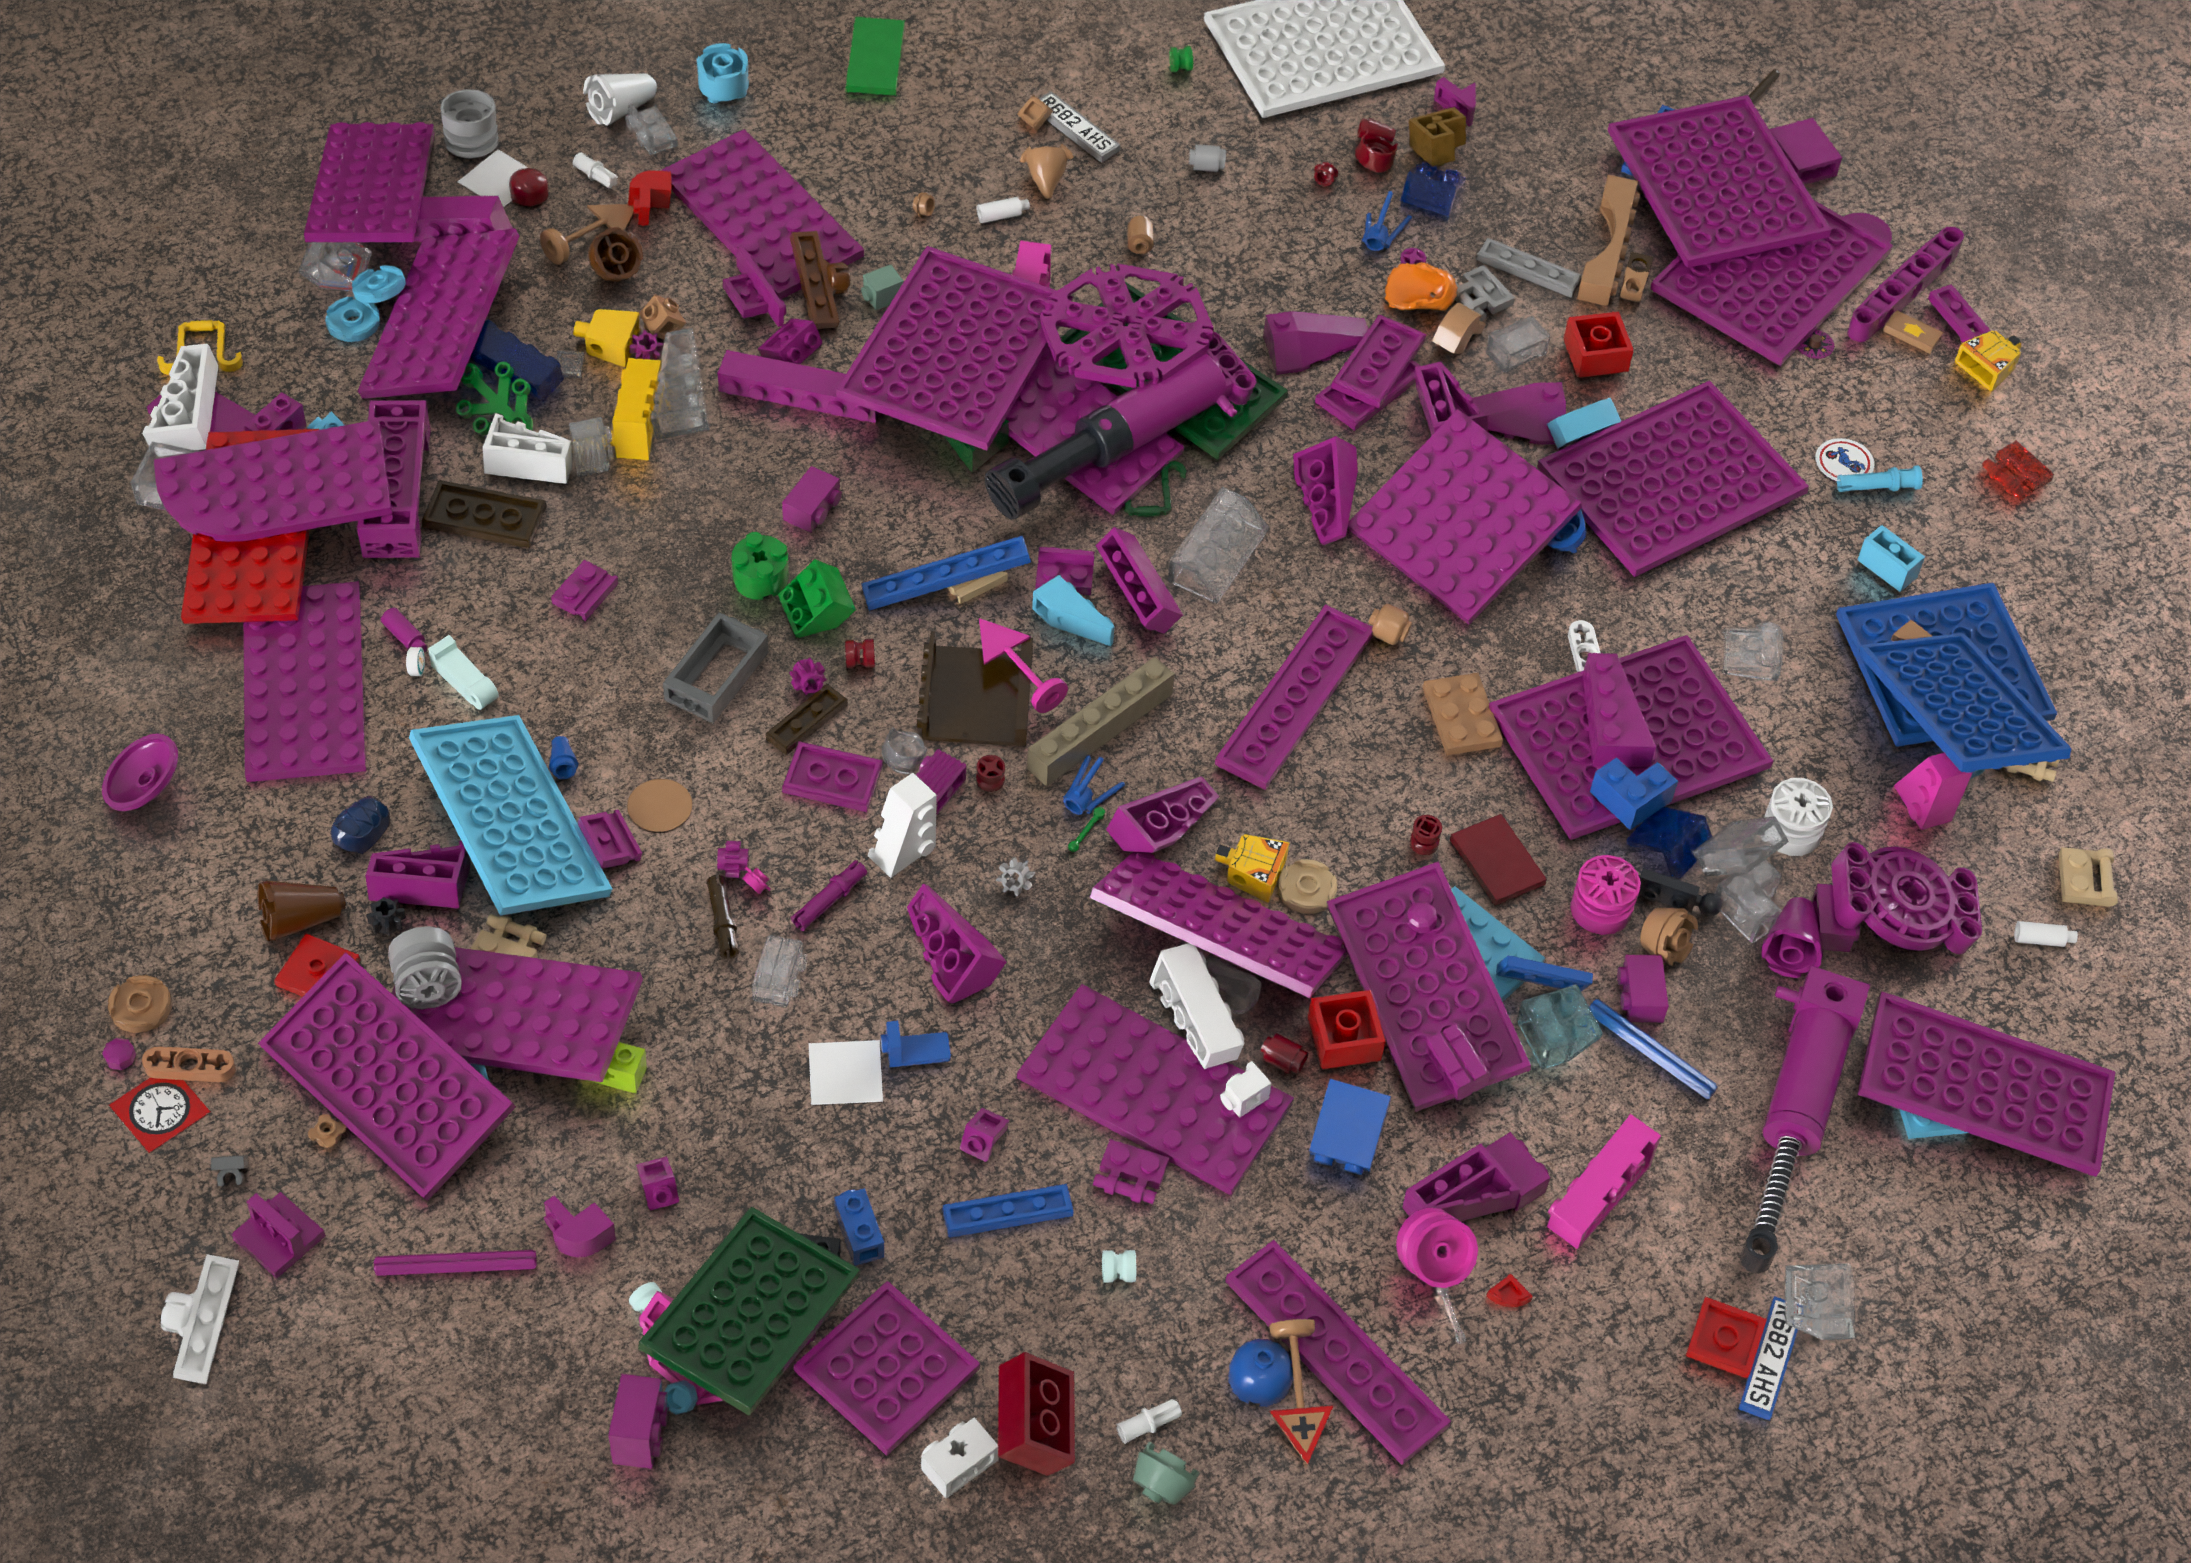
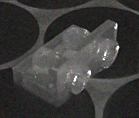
[625,103,678,155]

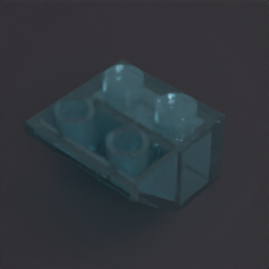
[1517,984,1603,1069]

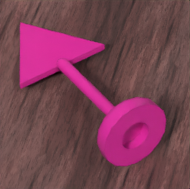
[979,618,1068,713]

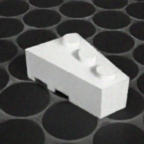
[483,413,572,484]

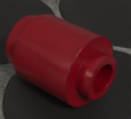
[1261,1033,1309,1075]

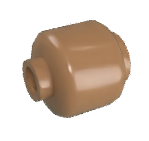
[1368,604,1413,645]

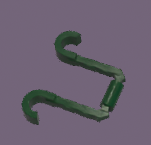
[1124,461,1186,517]

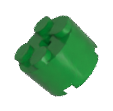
[731,532,789,600]

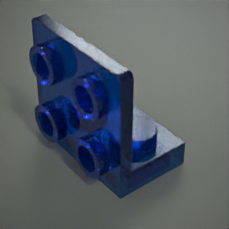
[1400,162,1466,216]
[1626,807,1715,879]

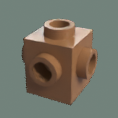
[639,295,686,342]

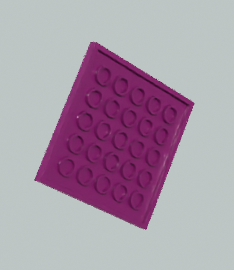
[1347,409,1582,625]

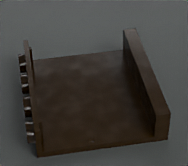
[917,631,1033,747]

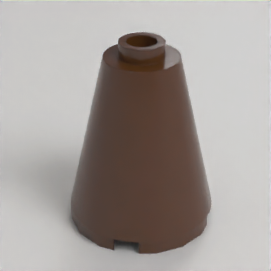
[257,880,346,941]

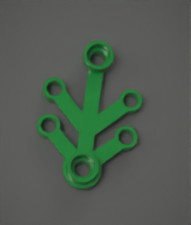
[456,361,533,436]

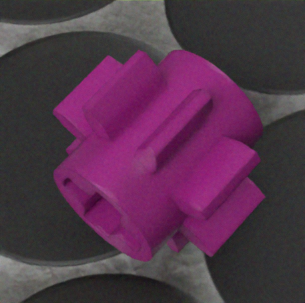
[629,330,663,360]
[789,658,827,695]
[717,841,749,878]

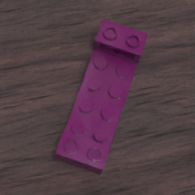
[357,400,431,558]

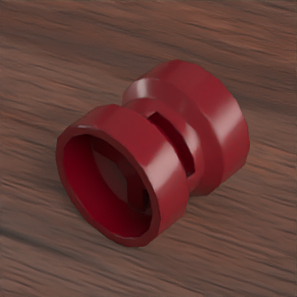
[845,639,875,668]
[1410,815,1443,855]

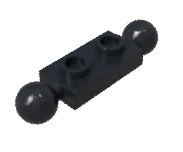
[1638,868,1722,916]

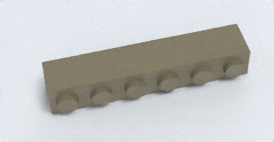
[1027,657,1175,787]

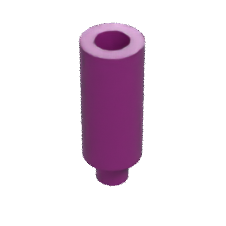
[381,607,428,653]

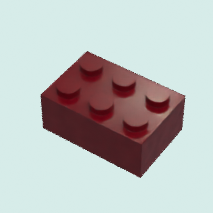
[998,1352,1075,1476]

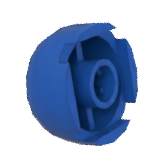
[1228,1339,1294,1407]

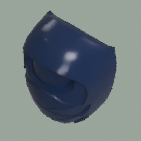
[330,795,391,854]

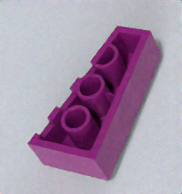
[1583,653,1656,767]

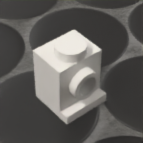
[1220,1061,1271,1118]

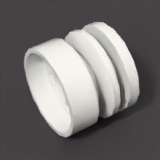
[1761,778,1833,856]

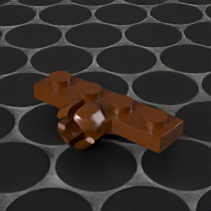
[790,231,851,329]

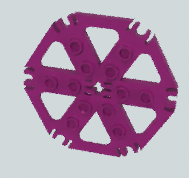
[1040,263,1214,388]

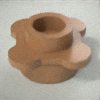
[308,1114,347,1148]

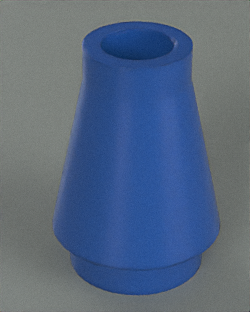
[549,736,579,779]

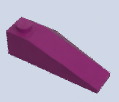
[1473,382,1566,445]
[1293,436,1358,545]
[1106,776,1220,853]

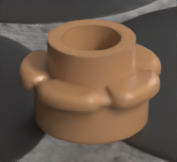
[913,192,935,218]

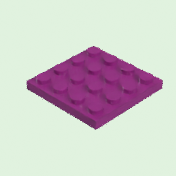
[794,1281,980,1455]

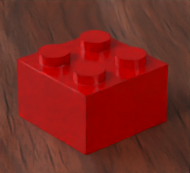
[1563,311,1634,378]
[1308,990,1386,1069]

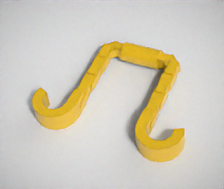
[157,320,243,375]

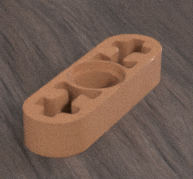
[142,1047,236,1082]

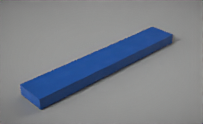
[861,535,1031,611]

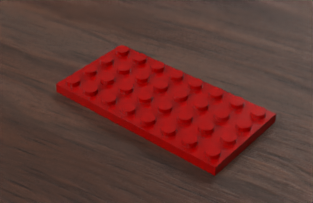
[181,429,319,624]

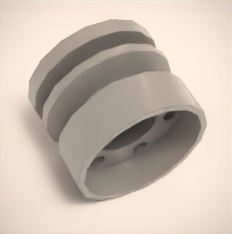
[440,89,499,158]
[388,926,462,1009]

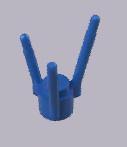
[1362,191,1412,251]
[1063,755,1125,815]

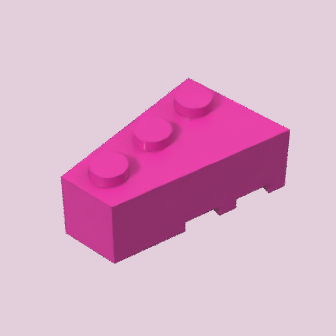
[1894,753,1973,830]

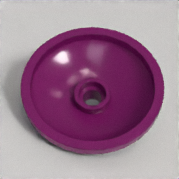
[102,734,178,811]

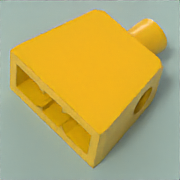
[573,309,641,367]

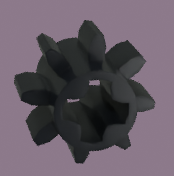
[366,897,406,936]

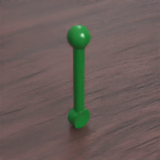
[1068,807,1105,852]

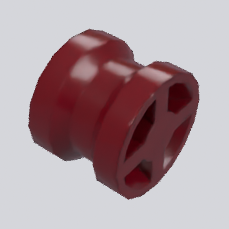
[976,755,1005,792]

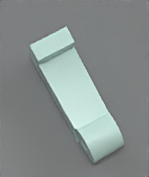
[428,635,499,710]

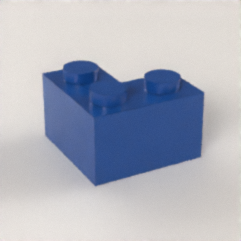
[1590,757,1678,830]

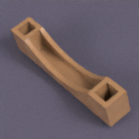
[1577,175,1641,306]

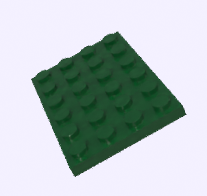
[638,1206,860,1416]

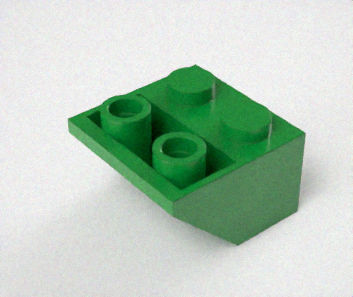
[778,559,856,638]

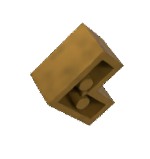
[1409,107,1466,167]

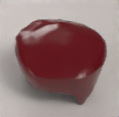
[1355,135,1398,173]

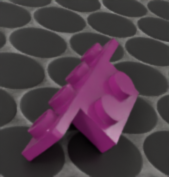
[722,245,787,327]

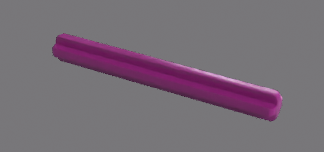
[374,1250,537,1276]

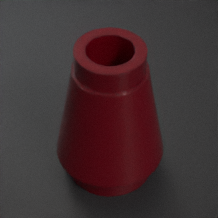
[1357,117,1396,144]

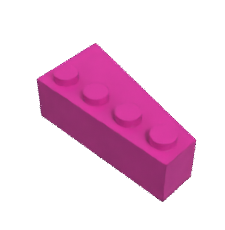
[1012,241,1052,288]
[1547,1114,1661,1250]

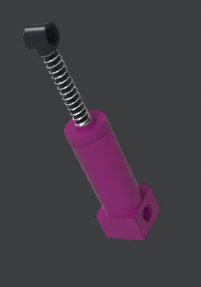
[1740,966,1870,1274]

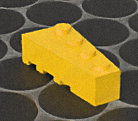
[610,358,663,460]

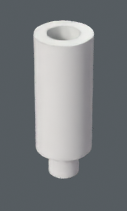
[977,197,1030,223]
[2014,921,2078,947]

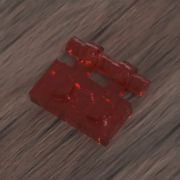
[1982,440,2054,501]

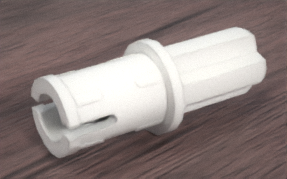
[573,152,618,188]
[1116,1399,1182,1443]

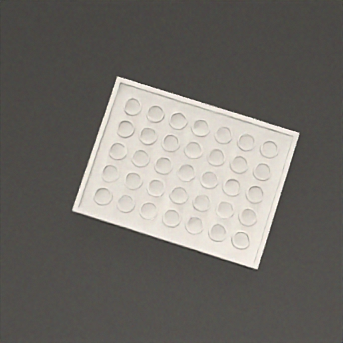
[1204,0,1445,118]

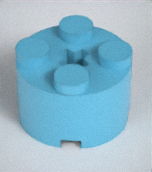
[697,43,749,103]

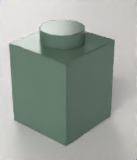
[861,264,904,310]

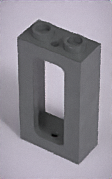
[663,612,769,724]

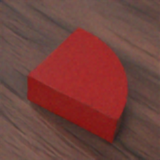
[1486,1274,1533,1307]

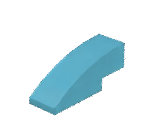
[1547,398,1621,448]

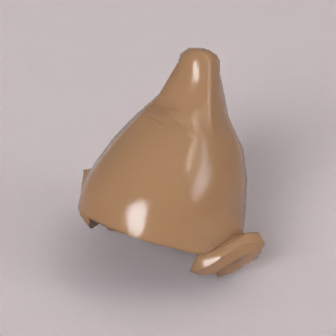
[1020,144,1074,199]

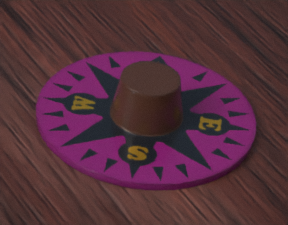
[1798,330,1835,359]

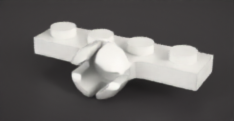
[161,1254,239,1384]

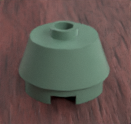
[1133,1442,1200,1505]

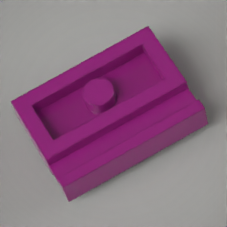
[551,560,619,621]
[577,809,642,869]

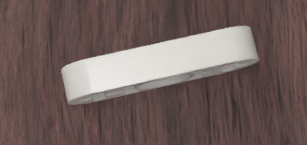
[1568,620,1600,672]

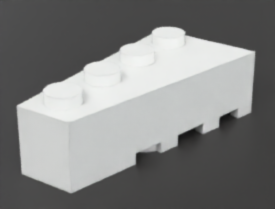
[1149,943,1244,1069]

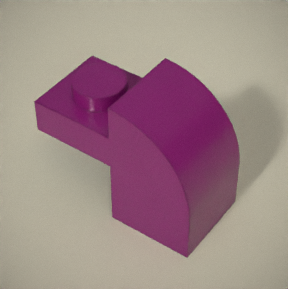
[544,1195,616,1257]

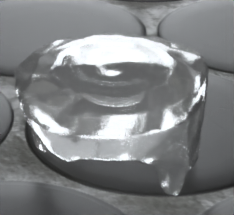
[881,727,928,774]

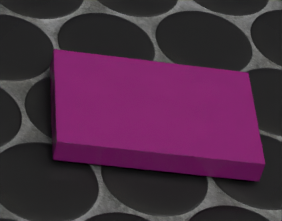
[782,741,883,812]

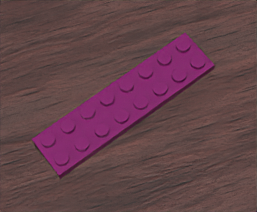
[1215,604,1373,790]
[1225,1239,1451,1465]

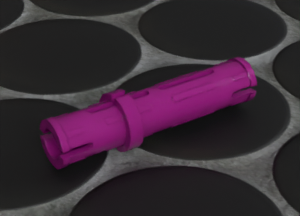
[791,860,868,931]

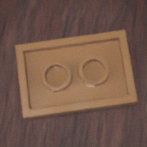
[1423,673,1503,756]

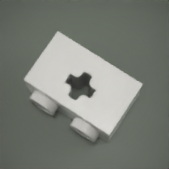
[921,1417,999,1498]

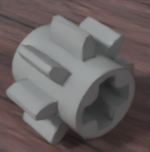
[996,857,1035,896]

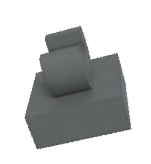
[211,1155,249,1186]

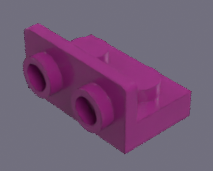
[758,318,823,364]
[1035,547,1095,595]

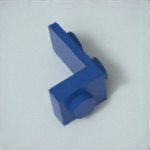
[881,1021,951,1068]

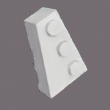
[867,773,937,878]

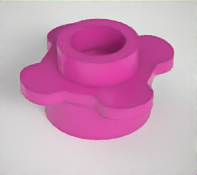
[742,866,771,894]

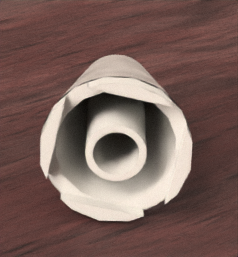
[583,74,657,125]

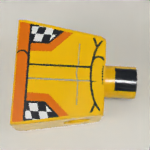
[1955,330,2021,392]
[1215,834,1290,903]

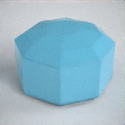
[664,1380,698,1415]

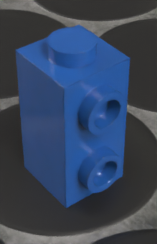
[834,1188,884,1266]

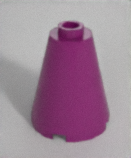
[1761,897,1823,978]

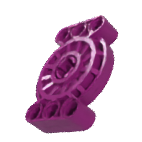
[1831,842,1982,954]

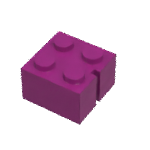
[608,1374,669,1469]

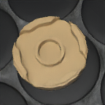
[1278,859,1337,914]

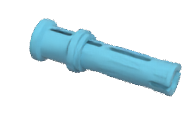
[1837,465,1923,492]

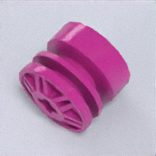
[1570,855,1641,935]

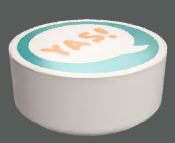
[406,647,425,676]

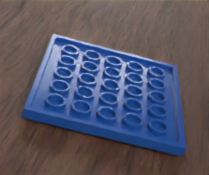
[1836,582,2057,747]

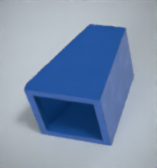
[1309,1079,1391,1175]

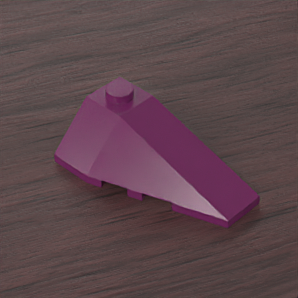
[1263,311,1369,375]
[907,884,1007,1004]

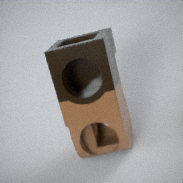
[1620,252,1654,303]

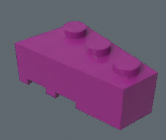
[1402,1143,1521,1221]

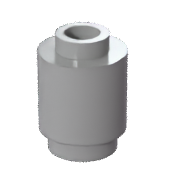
[1189,144,1226,172]

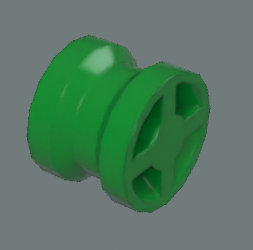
[1169,46,1194,73]

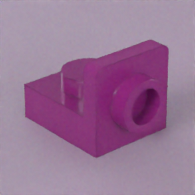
[960,1107,1010,1162]
[636,1156,679,1210]

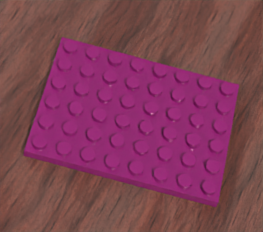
[1608,95,1831,268]
[1650,200,1893,366]
[836,246,1074,451]
[1537,380,1809,577]
[1488,635,1773,840]

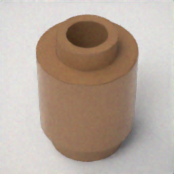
[1127,216,1154,254]

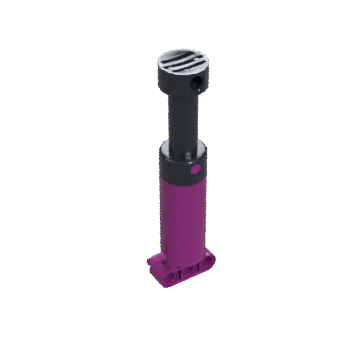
[985,332,1256,520]

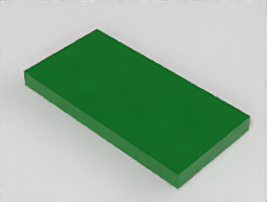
[846,17,905,96]

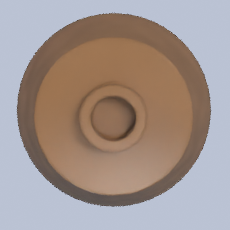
[1640,908,1698,966]

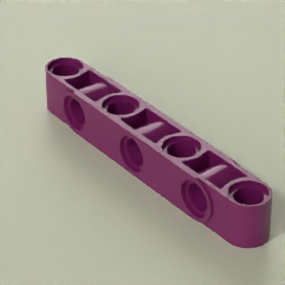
[1847,226,1964,342]

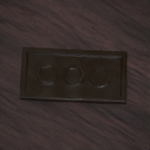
[421,480,547,548]

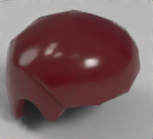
[509,168,549,206]

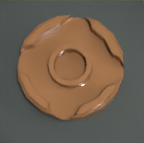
[108,975,172,1033]

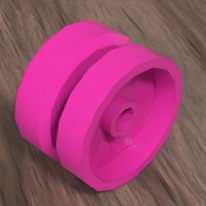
[1396,1208,1478,1288]

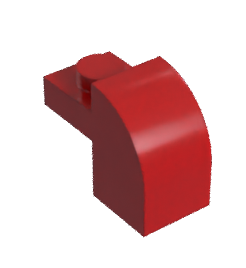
[628,170,671,226]

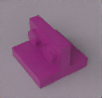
[231,1192,326,1279]

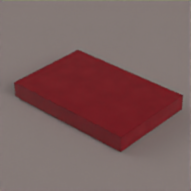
[1450,814,1547,906]

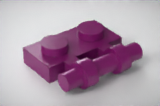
[1093,1139,1169,1204]

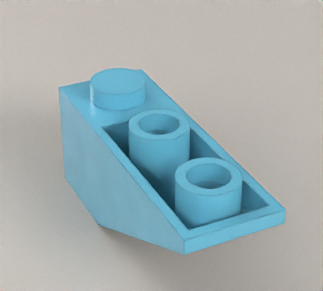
[1032,575,1115,646]

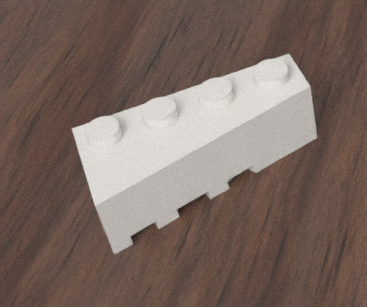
[142,344,218,455]

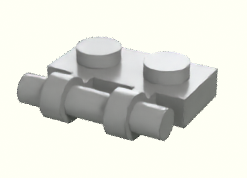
[1455,265,1515,321]

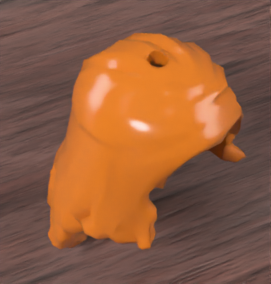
[1384,262,1458,311]

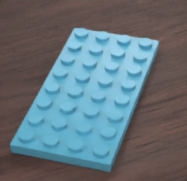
[409,715,612,916]

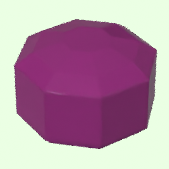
[1408,902,1437,933]
[102,1038,136,1071]

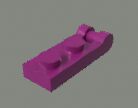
[1928,284,1990,343]

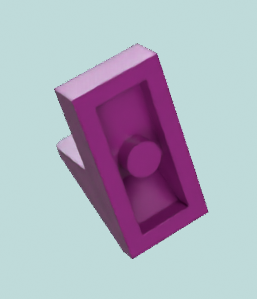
[1433,77,1476,126]

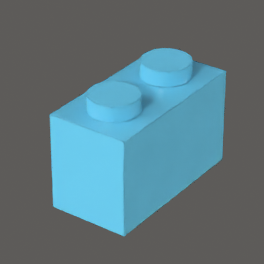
[1857,525,1925,592]

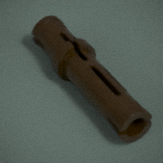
[706,875,739,959]

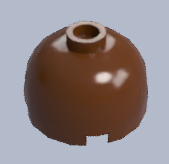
[588,227,643,282]

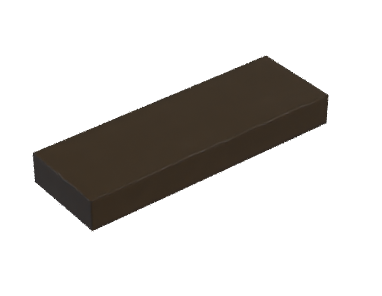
[766,684,848,755]

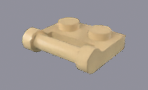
[2058,847,2118,907]

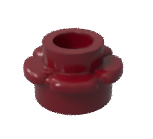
[1314,162,1338,186]

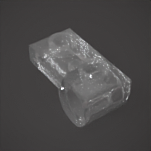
[1206,954,1262,1014]

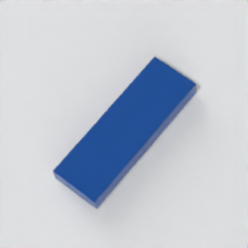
[1496,955,1593,993]

